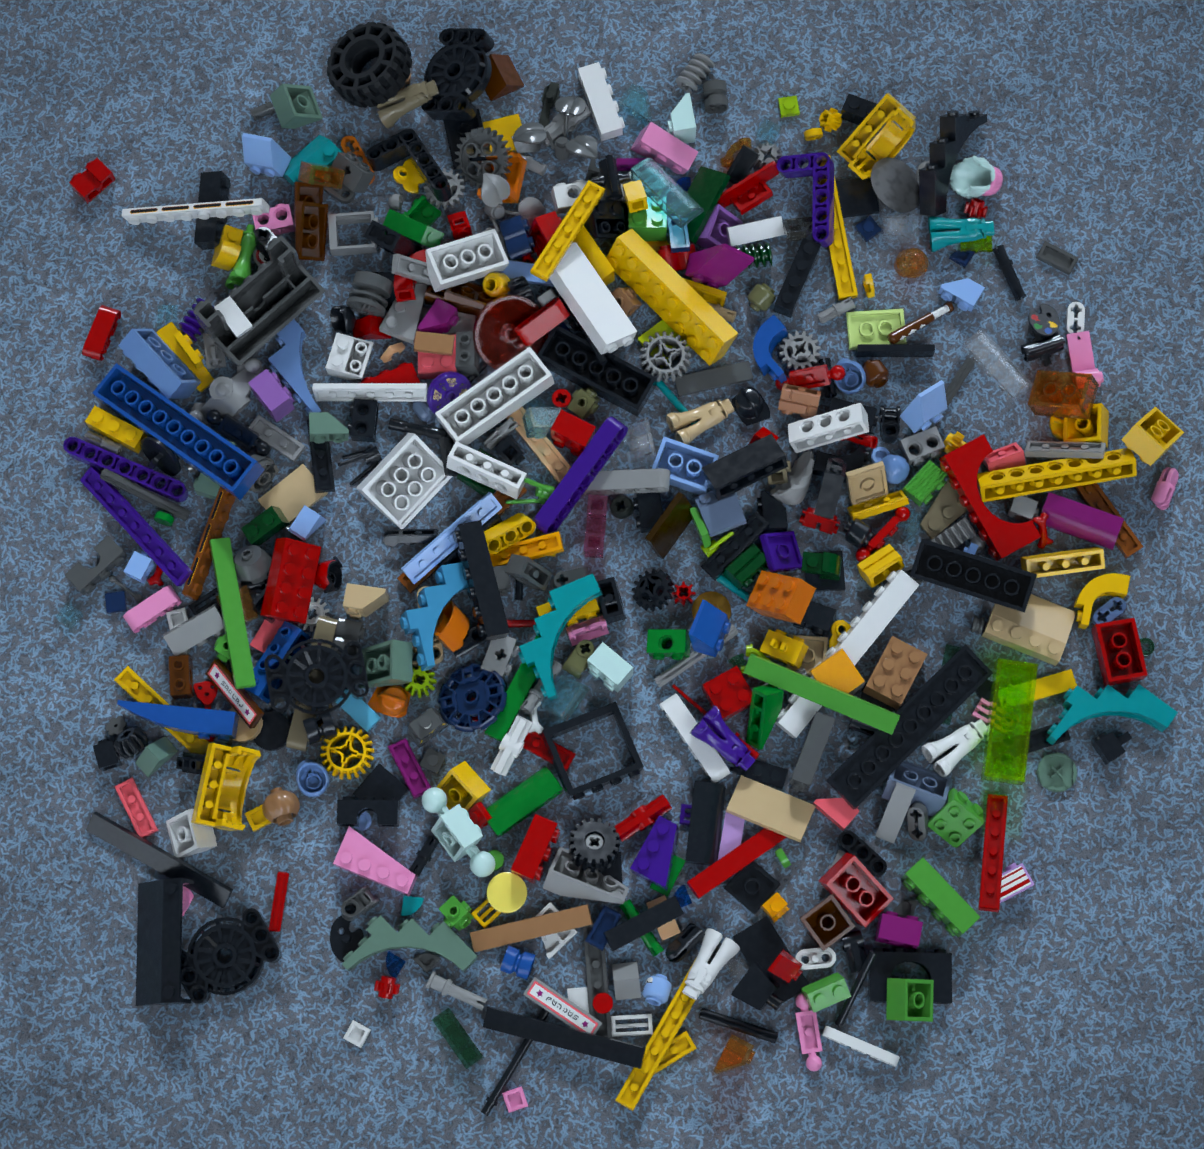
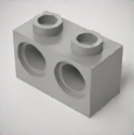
[898,426,945,466]

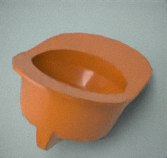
[368,685,411,718]

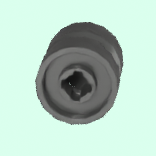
[702,79,729,114]

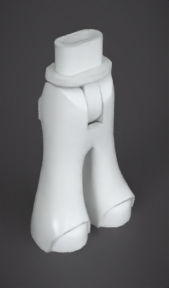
[922,719,989,777]
[682,928,740,1000]

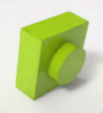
[778,95,800,118]

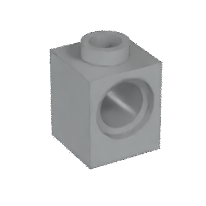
[1007,496,1039,522]

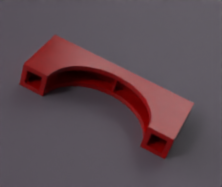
[939,434,1041,561]

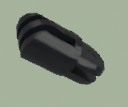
[665,923,705,963]

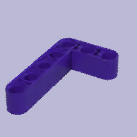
[777,152,834,247]

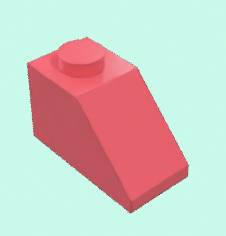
[813,798,860,831]

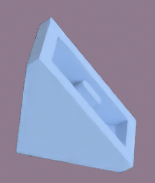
[288,505,326,541]

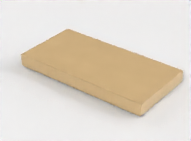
[726,775,816,843]

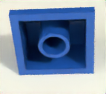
[689,600,731,657]

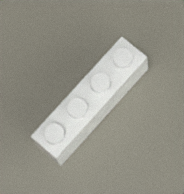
[578,62,625,141]

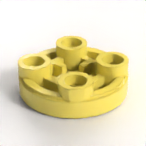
[487,872,527,913]

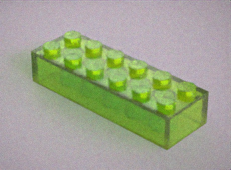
[981,658,1038,786]

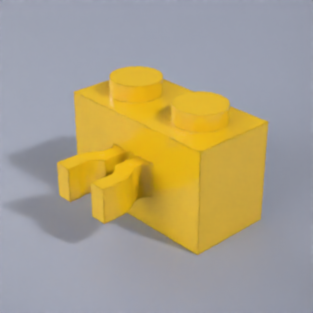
[759,629,809,669]

